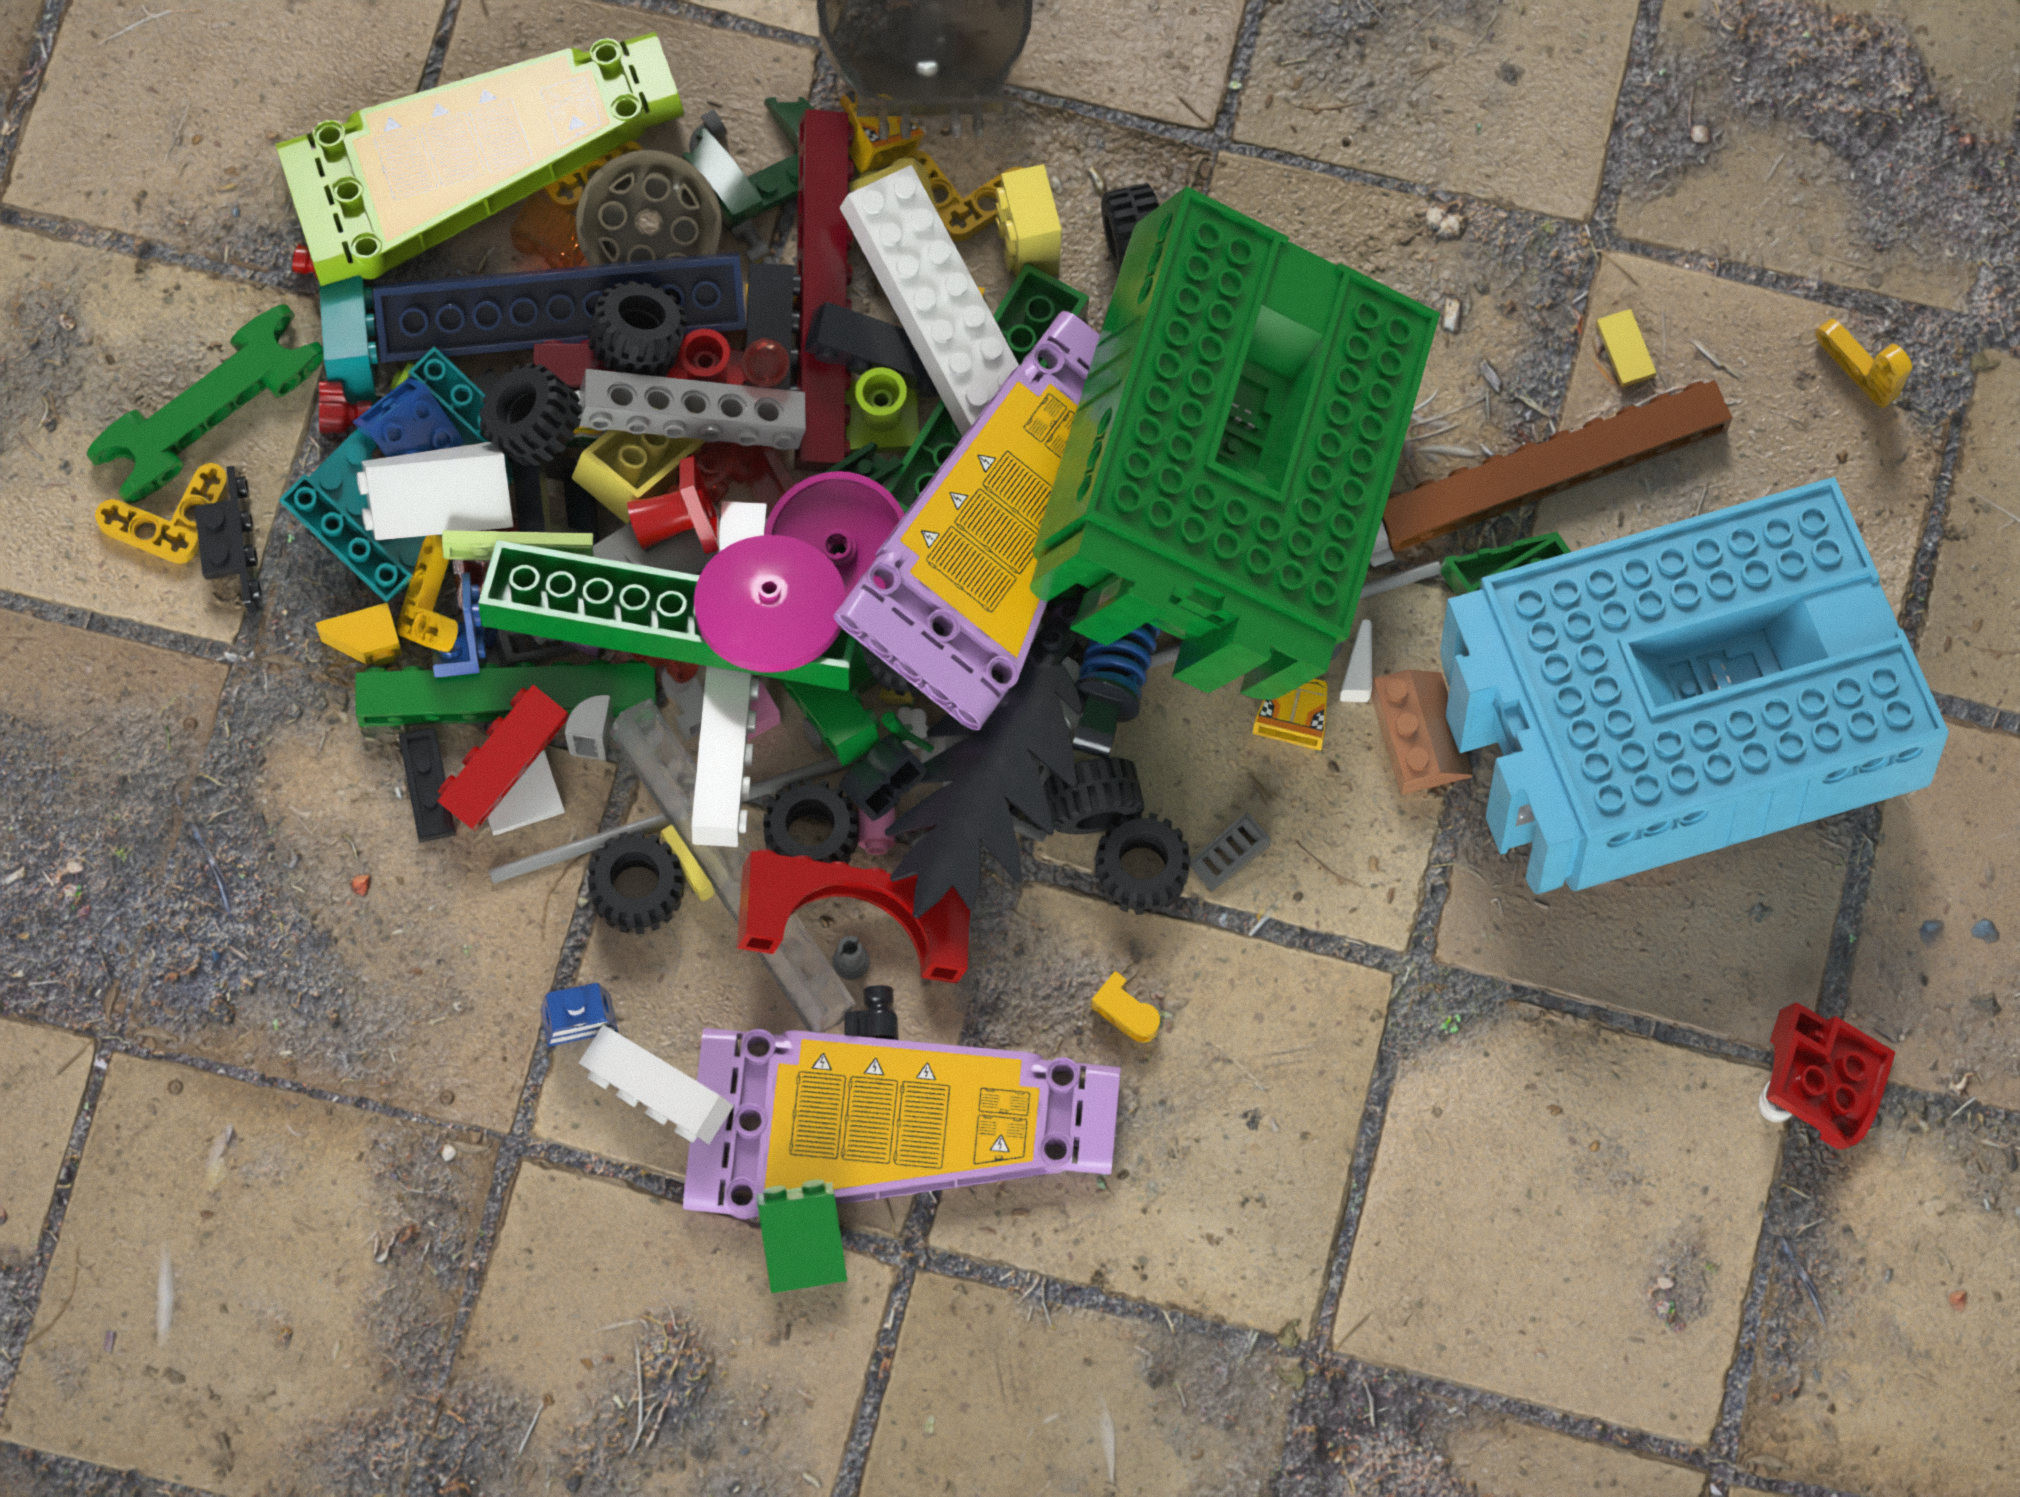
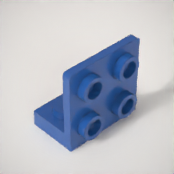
[353,377,464,457]
[433,572,486,678]

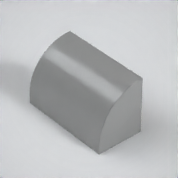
[624,528,716,575]
[565,695,614,761]

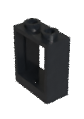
[512,457,600,546]

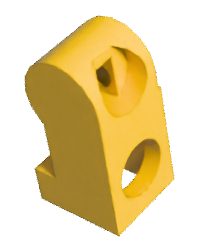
[1091,971,1160,1043]

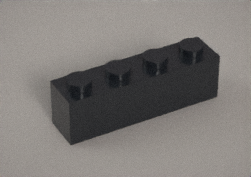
[745,263,800,391]
[804,301,939,398]

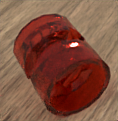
[740,339,790,389]

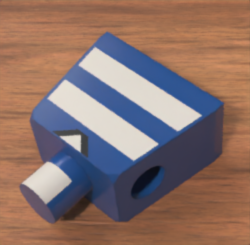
[540,983,618,1047]

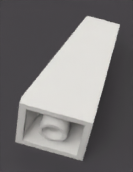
[357,442,513,540]

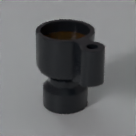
[844,985,899,1040]

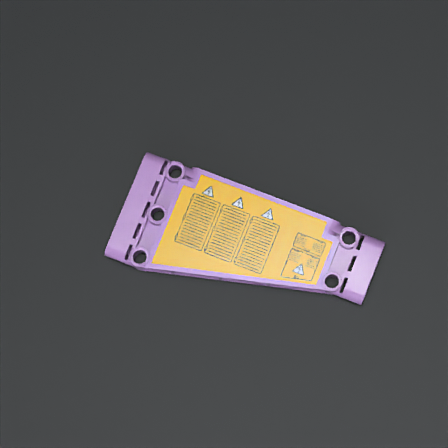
[834,311,1100,730]
[683,1028,1121,1219]

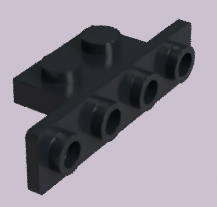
[194,465,262,614]

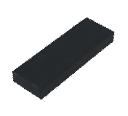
[399,727,456,843]

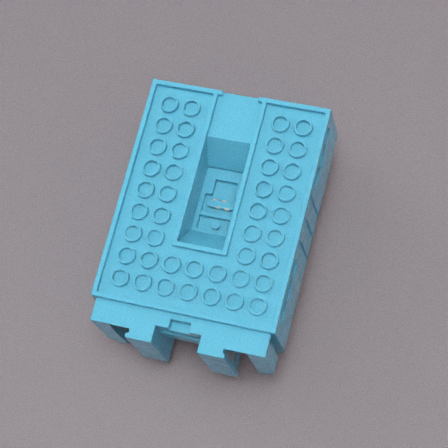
[1440,477,1949,895]

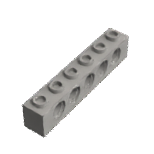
[579,369,806,450]

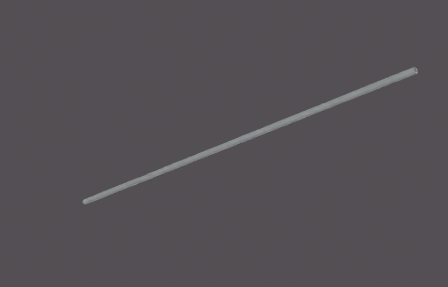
[488,559,1441,884]

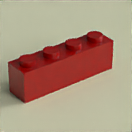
[437,685,570,833]

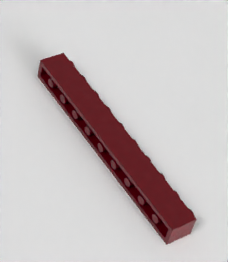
[794,109,854,472]

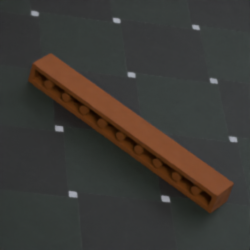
[1382,380,1733,554]

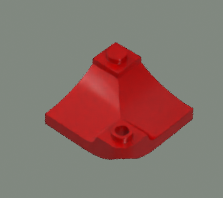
[1766,1002,1896,1150]

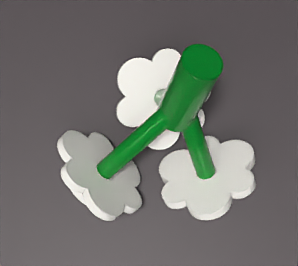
[881,707,946,764]

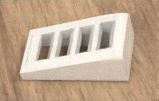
[1340,620,1372,702]

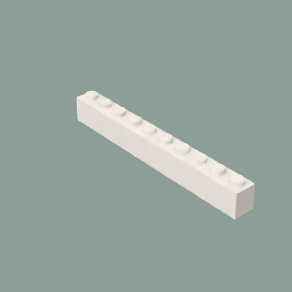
[692,501,768,847]

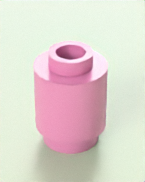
[858,807,895,855]

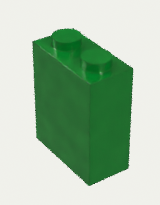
[756,1180,848,1294]

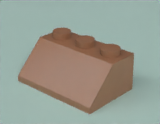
[1371,669,1473,795]

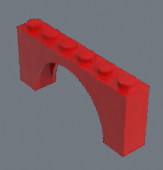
[737,849,970,984]

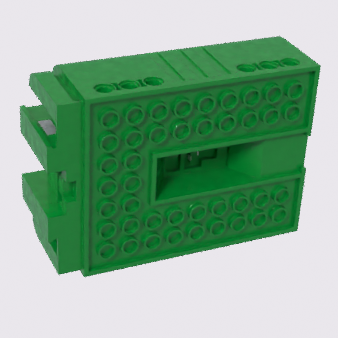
[1030,186,1440,700]

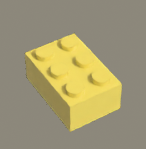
[995,164,1062,278]
[572,407,705,524]

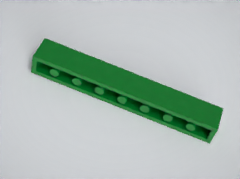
[355,659,658,727]

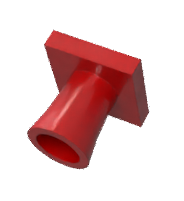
[667,329,746,417]
[627,456,719,555]

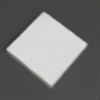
[488,750,565,836]

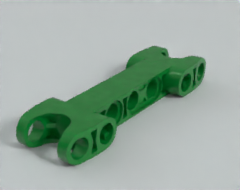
[87,304,324,504]

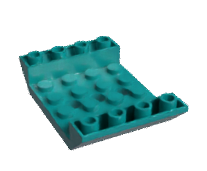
[279,347,516,603]

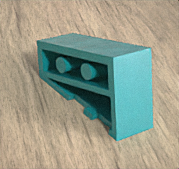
[319,275,378,404]

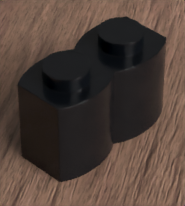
[839,734,927,821]

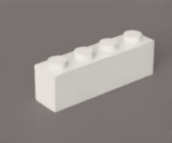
[579,1024,734,1145]

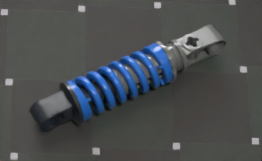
[1072,623,1161,759]

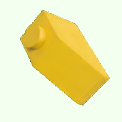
[316,602,403,665]

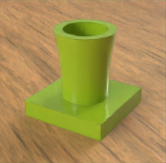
[845,367,919,454]

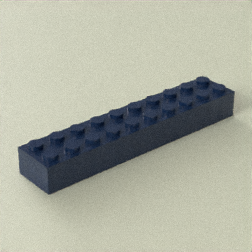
[373,252,746,363]

